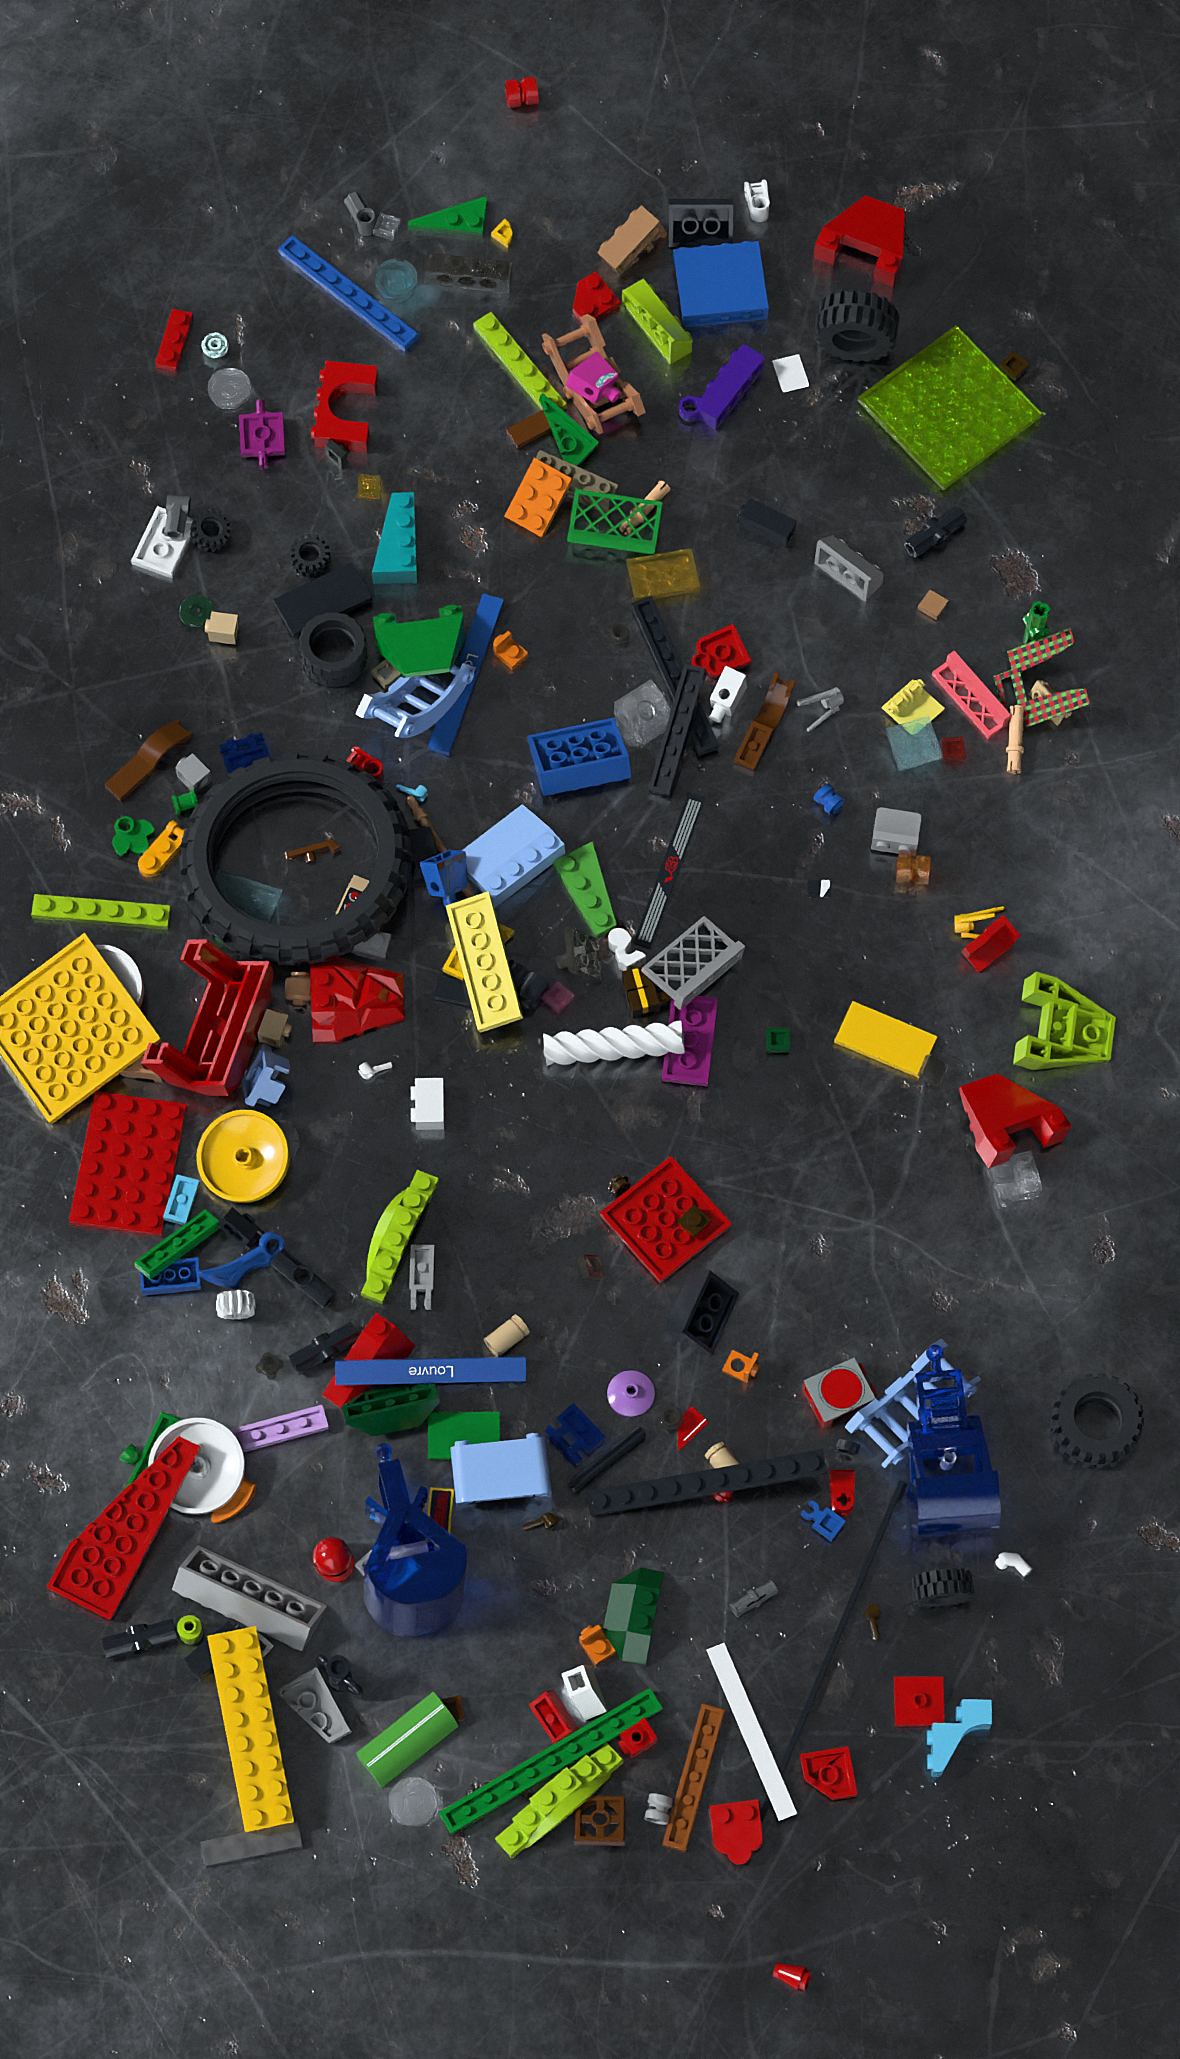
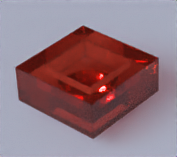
[940,736,966,762]

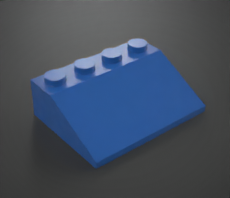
[527,718,631,796]

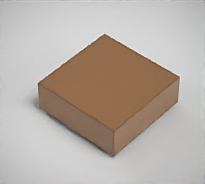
[918,590,949,620]

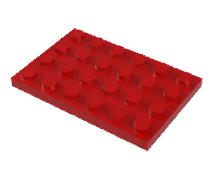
[69,1091,187,1238]

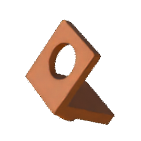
[722,1350,761,1383]

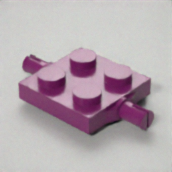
[239,399,285,469]

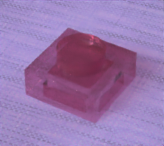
[542,981,574,1014]

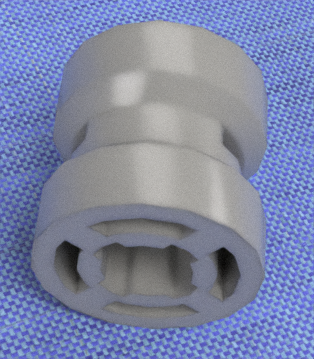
[644,1794,673,1825]

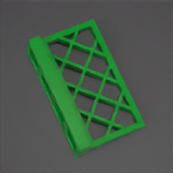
[567,489,663,555]

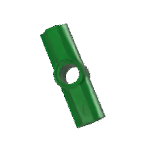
[1023,601,1050,644]

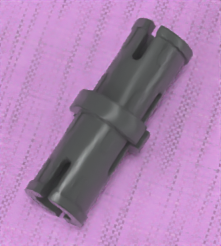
[730,1580,779,1618]

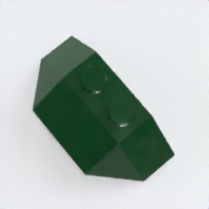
[342,1383,440,1437]
[603,1567,664,1666]

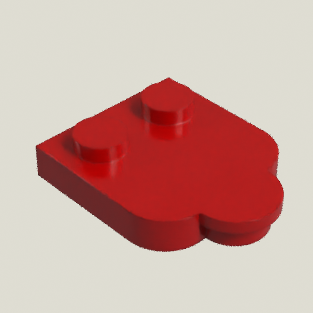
[691,624,752,678]
[710,1799,764,1865]

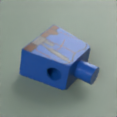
[420,850,467,907]

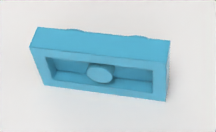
[163,1175,200,1225]

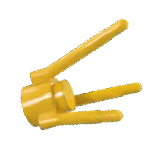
[954,906,1005,939]

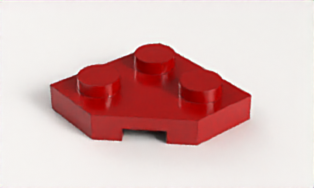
[573,271,620,323]
[800,1746,858,1800]

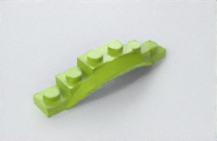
[361,1170,439,1304]
[495,1743,624,1859]

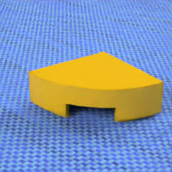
[491,219,513,248]

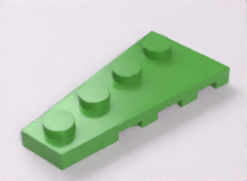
[553,842,617,938]

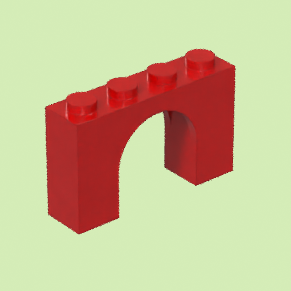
[311,361,378,453]

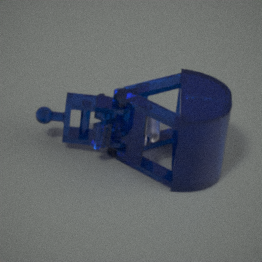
[906,1344,1001,1540]
[363,1443,467,1637]

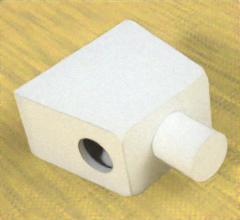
[709,666,747,723]

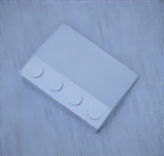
[462,804,565,908]

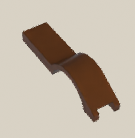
[733,672,796,772]
[105,719,193,802]

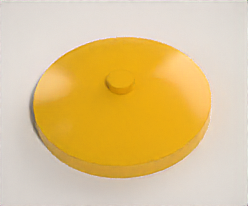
[197,1110,290,1203]

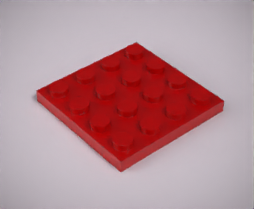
[600,1156,732,1284]

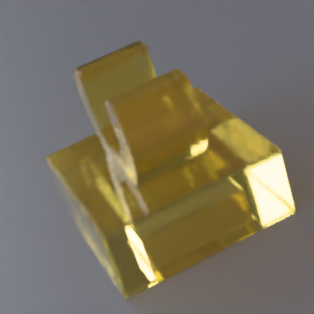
[358,474,381,499]

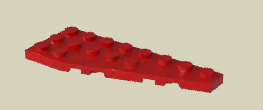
[46,1436,201,1621]

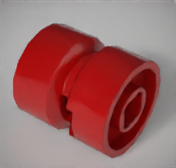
[505,76,539,108]

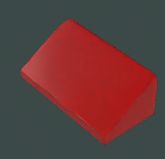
[529,1690,579,1744]

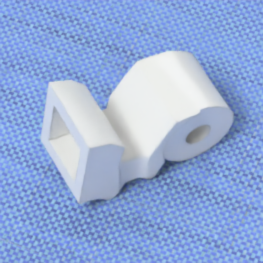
[608,928,646,971]

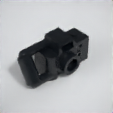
[217,1207,265,1252]

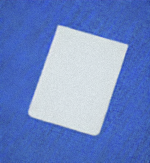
[772,354,809,392]

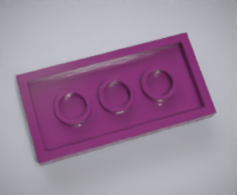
[662,996,718,1087]

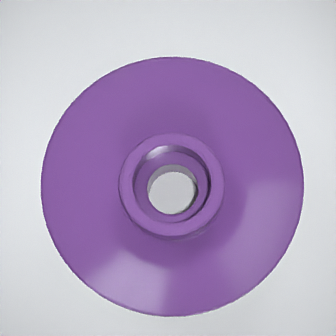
[607,1370,655,1417]

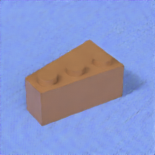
[597,205,668,275]

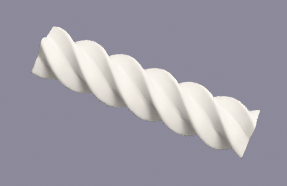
[543,1021,685,1066]

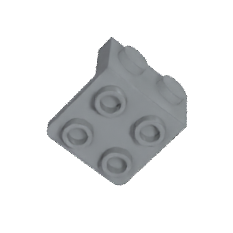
[871,807,921,856]

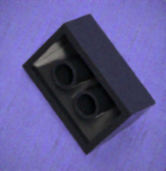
[668,199,733,247]
[663,1269,739,1355]

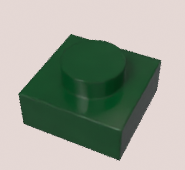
[766,1028,790,1053]

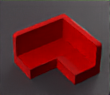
[961,915,1021,972]

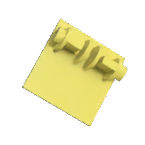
[882,679,945,737]

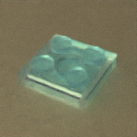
[886,716,943,772]

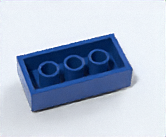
[140,1257,201,1296]

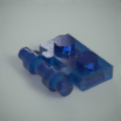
[219,732,271,774]
[544,1403,606,1465]

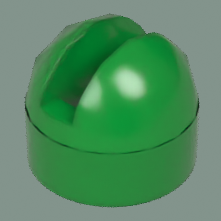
[119,1443,140,1464]

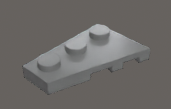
[274,1667,352,1744]

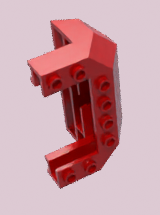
[141,939,274,1096]

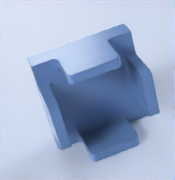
[242,1044,290,1107]

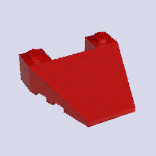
[814,195,905,287]
[959,1073,1072,1169]

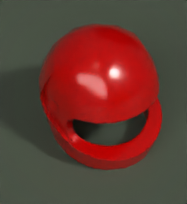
[312,1537,355,1582]

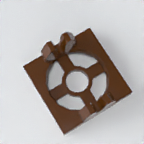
[575,1796,625,1846]

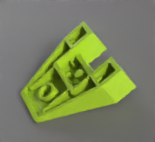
[1013,971,1116,1070]

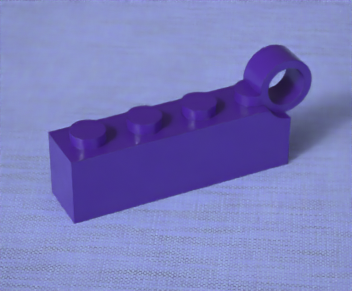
[679,344,765,430]

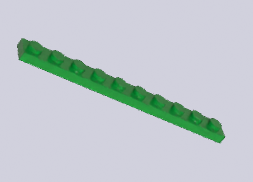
[439,1688,663,1835]

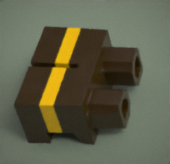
[622,967,670,1019]

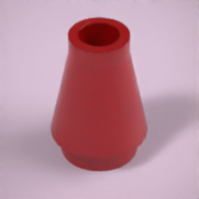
[773,1962,812,1991]

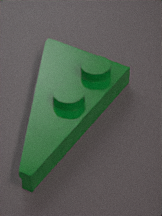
[408,197,487,237]
[539,393,599,467]

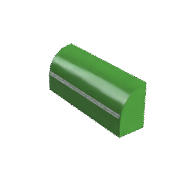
[356,1691,459,1788]

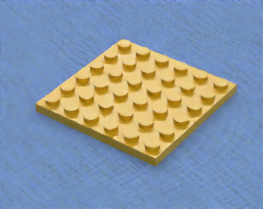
[0,933,163,1124]

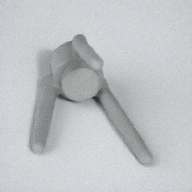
[796,687,844,732]

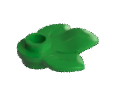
[112,816,155,856]

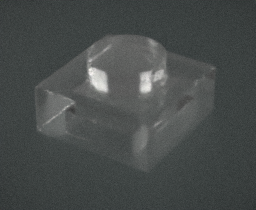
[373,213,401,241]

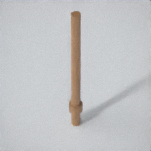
[406,795,476,898]

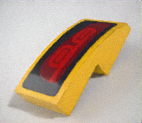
[426,1487,454,1539]

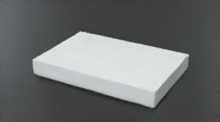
[131,506,193,578]

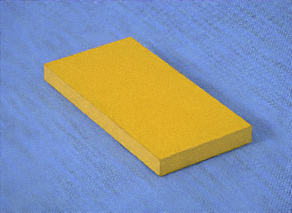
[834,1001,937,1078]

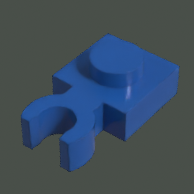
[801,1500,846,1542]

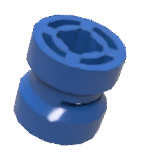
[813,783,845,815]

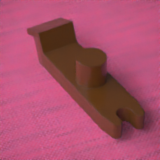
[285,838,341,864]

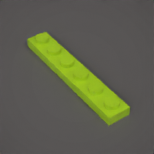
[473,312,567,410]
[31,894,171,930]

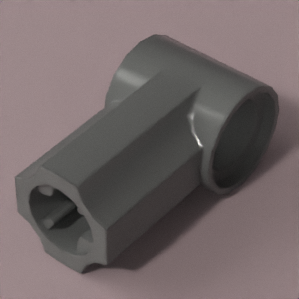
[344,192,377,236]
[164,494,191,539]

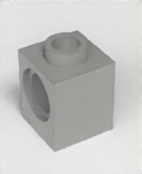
[176,753,212,794]

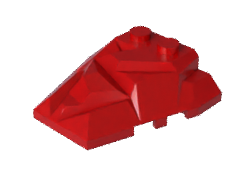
[311,956,405,1044]

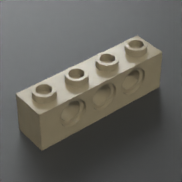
[536,450,619,514]

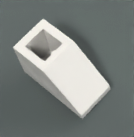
[562,1665,608,1721]

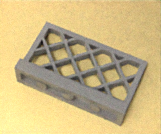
[641,916,745,1010]

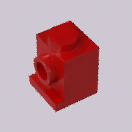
[618,1717,658,1759]

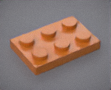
[504,458,574,537]

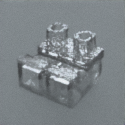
[986,1151,1043,1208]

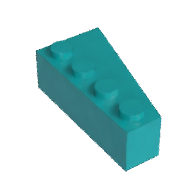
[372,492,417,585]

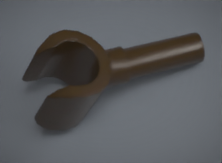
[523,1512,558,1530]
[865,1604,881,1640]

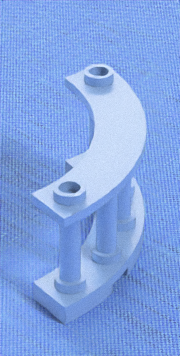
[356,663,476,738]
[845,1339,981,1468]

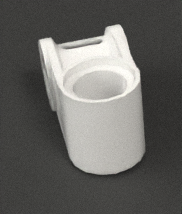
[744,180,770,222]

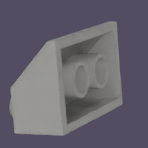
[814,535,884,602]

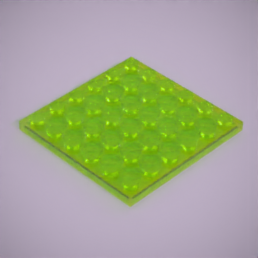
[857,325,1042,490]

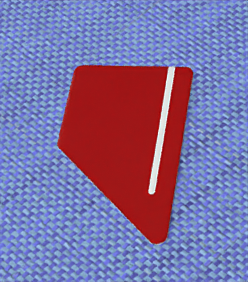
[677,1406,708,1450]

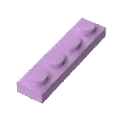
[230,1405,329,1453]

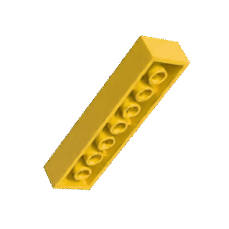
[207,1626,294,1832]

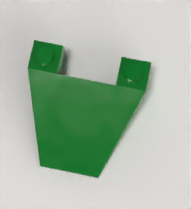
[373,604,466,678]

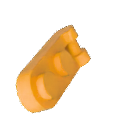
[138,820,185,877]

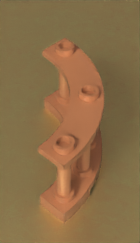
[542,314,646,434]

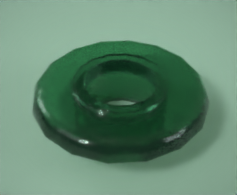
[179,595,214,627]

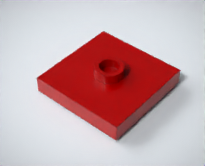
[894,1677,945,1727]

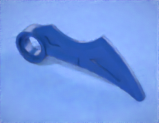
[197,1232,285,1289]

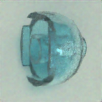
[375,259,418,303]

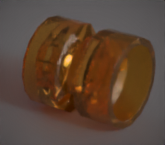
[896,853,930,885]

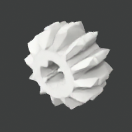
[216,1290,256,1320]

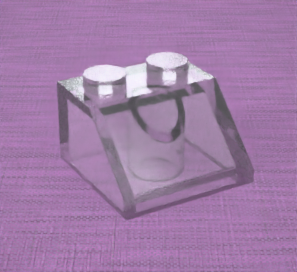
[614,679,671,747]

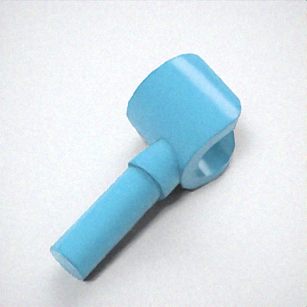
[396,784,428,802]

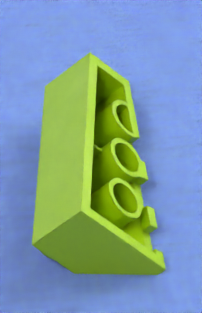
[622,278,693,365]

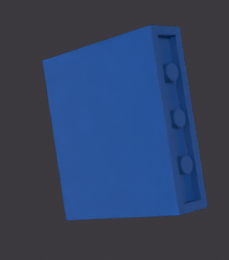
[673,241,769,328]

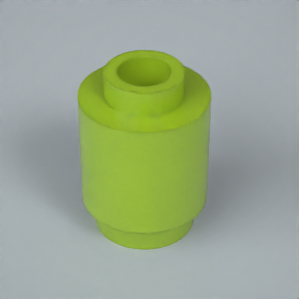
[177,1615,203,1644]

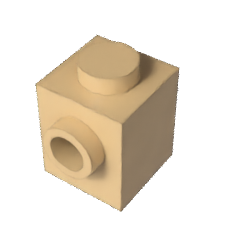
[205,611,239,645]
[258,1009,292,1048]

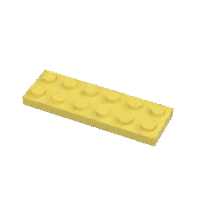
[446,891,523,1033]

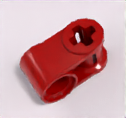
[346,746,384,784]
[829,1469,855,1517]

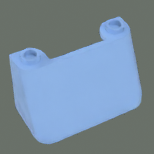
[450,1433,552,1506]

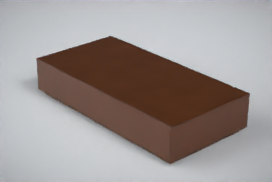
[506,410,551,449]

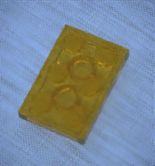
[626,548,700,601]

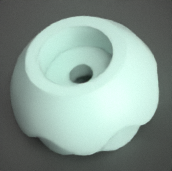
[202,333,229,359]

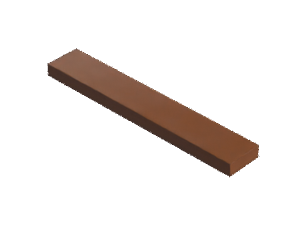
[662,1703,725,1852]

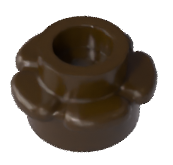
[609,1175,631,1196]

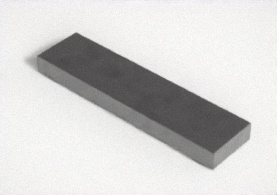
[200,1822,302,1867]

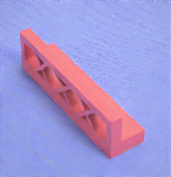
[932,651,1011,739]

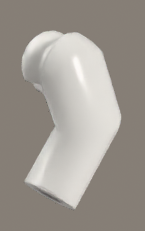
[995,1552,1033,1577]

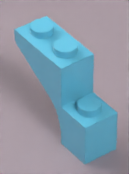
[927,1699,992,1777]

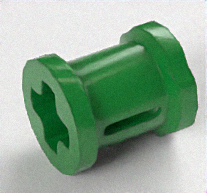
[171,789,198,815]

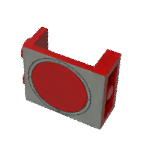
[802,1358,877,1429]

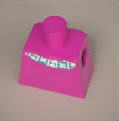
[566,351,621,403]

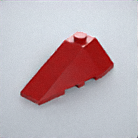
[322,1313,416,1409]

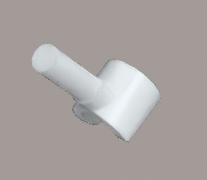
[358,1062,392,1080]

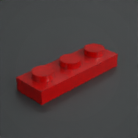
[155,309,194,372]

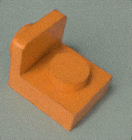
[493,630,528,671]
[579,1624,616,1666]

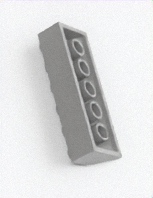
[172,1545,327,1651]

